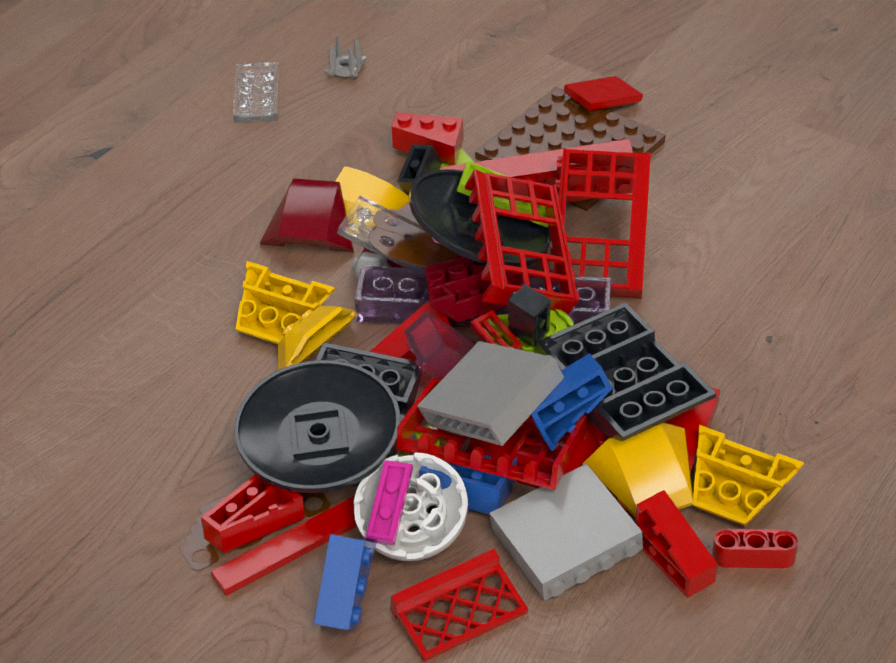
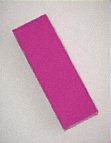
[365,460,413,546]

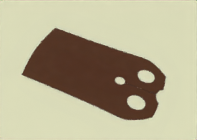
[369,209,461,267]

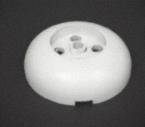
[354,453,468,561]

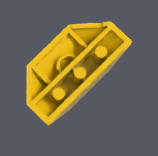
[278,306,358,370]

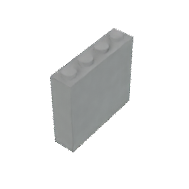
[417,341,564,446]
[490,464,643,601]

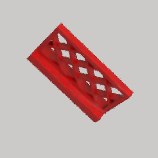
[390,549,528,662]

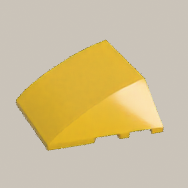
[336,166,409,231]
[235,261,335,344]
[583,423,693,518]
[693,425,804,526]

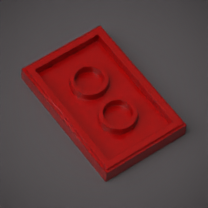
[563,76,643,111]

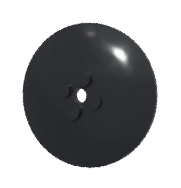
[409,169,551,267]
[234,360,400,493]

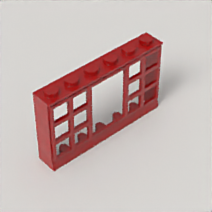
[549,148,651,299]
[465,169,579,315]
[396,378,587,490]

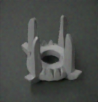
[324,35,367,79]

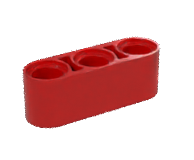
[712,529,799,568]

